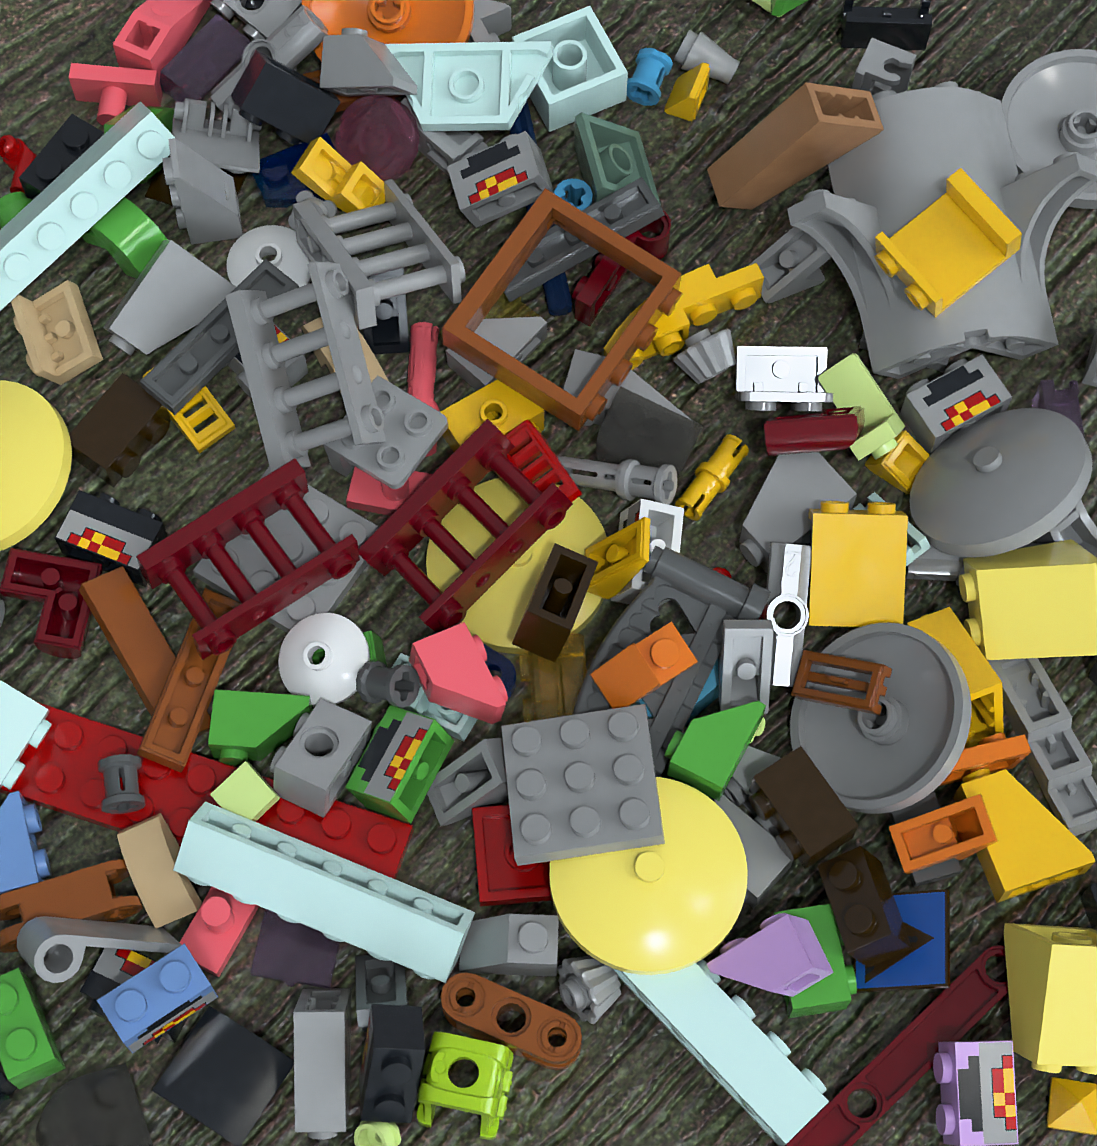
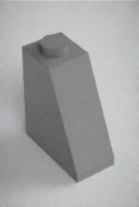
[103,240,236,356]
[739,452,857,574]
[293,988,352,1139]

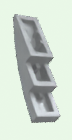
[988,658,1097,836]

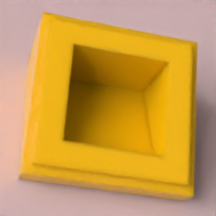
[664,62,710,122]
[865,430,930,494]

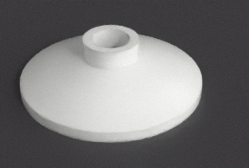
[226,225,312,287]
[278,613,370,706]

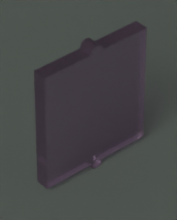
[250,909,341,989]

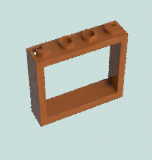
[442,188,683,431]

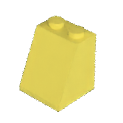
[959,539,1097,660]
[1004,923,1097,1075]

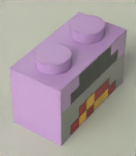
[933,1040,1019,1146]

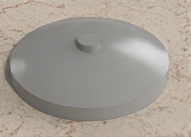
[1001,49,1097,209]
[909,408,1092,558]
[790,623,972,814]

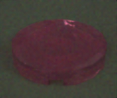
[335,95,420,181]

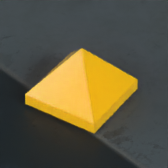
[1046,1077,1097,1136]

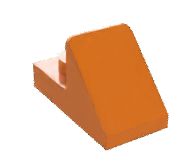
[590,621,698,709]
[889,794,998,874]

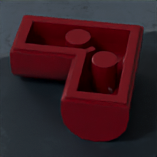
[764,406,865,456]
[0,548,103,659]

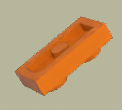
[939,733,1031,786]

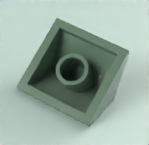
[574,112,661,205]

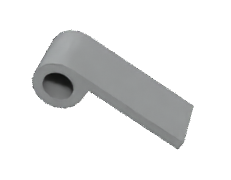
[17,916,182,983]

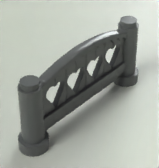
[572,545,771,777]

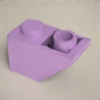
[706,913,834,997]

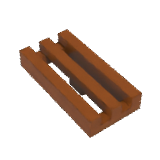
[791,650,892,715]

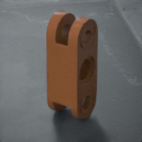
[0,859,143,953]
[440,972,582,1071]

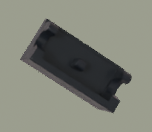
[841,0,932,51]

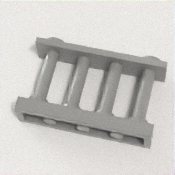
[293,179,466,330]
[225,261,387,472]

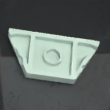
[385,41,553,131]

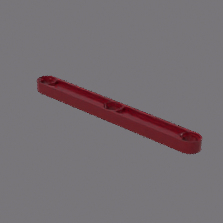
[785,945,1008,1146]

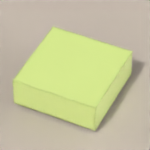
[210,761,281,822]

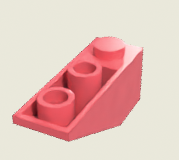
[113,0,212,84]

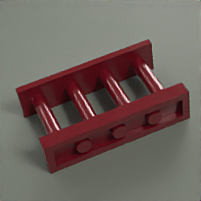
[358,419,573,633]
[136,458,360,660]

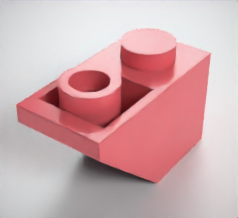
[409,622,508,724]

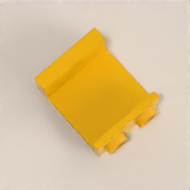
[874,168,1022,318]
[807,501,908,627]

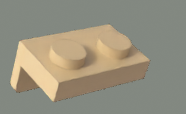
[11,280,103,385]

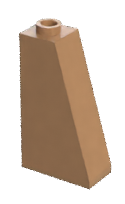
[707,82,884,210]

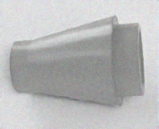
[674,30,740,85]

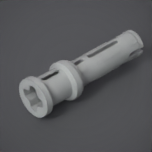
[539,456,678,505]

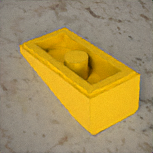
[585,517,650,599]

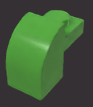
[81,197,168,279]

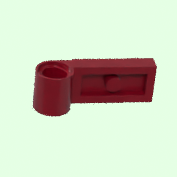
[572,210,671,327]

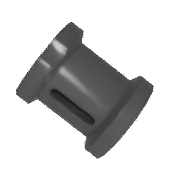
[356,660,420,708]
[97,754,146,814]

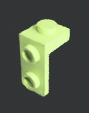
[818,353,906,461]

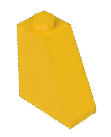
[907,607,1004,748]
[953,769,1096,903]

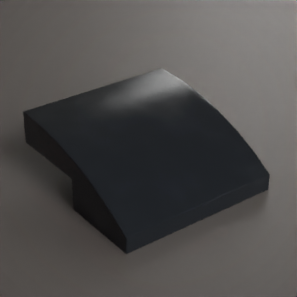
[151,1006,294,1146]

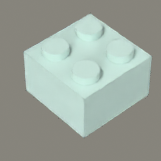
[512,6,628,132]

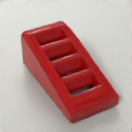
[505,420,582,502]

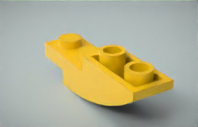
[604,263,764,370]

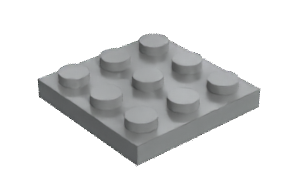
[193,466,379,633]
[501,704,665,866]

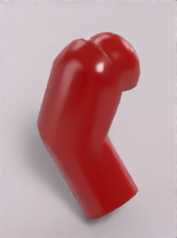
[0,135,36,193]

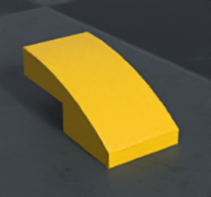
[291,137,386,213]

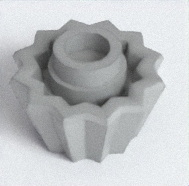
[674,328,736,384]
[558,956,621,1024]

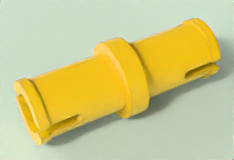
[675,434,749,521]

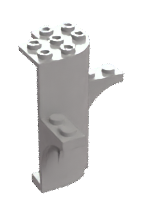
[787,81,1097,379]

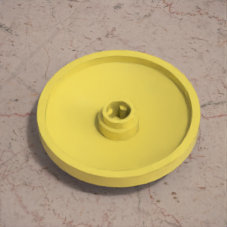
[0,380,72,551]
[426,478,607,654]
[549,777,748,975]

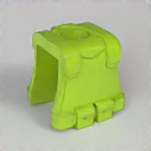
[417,1032,513,1140]

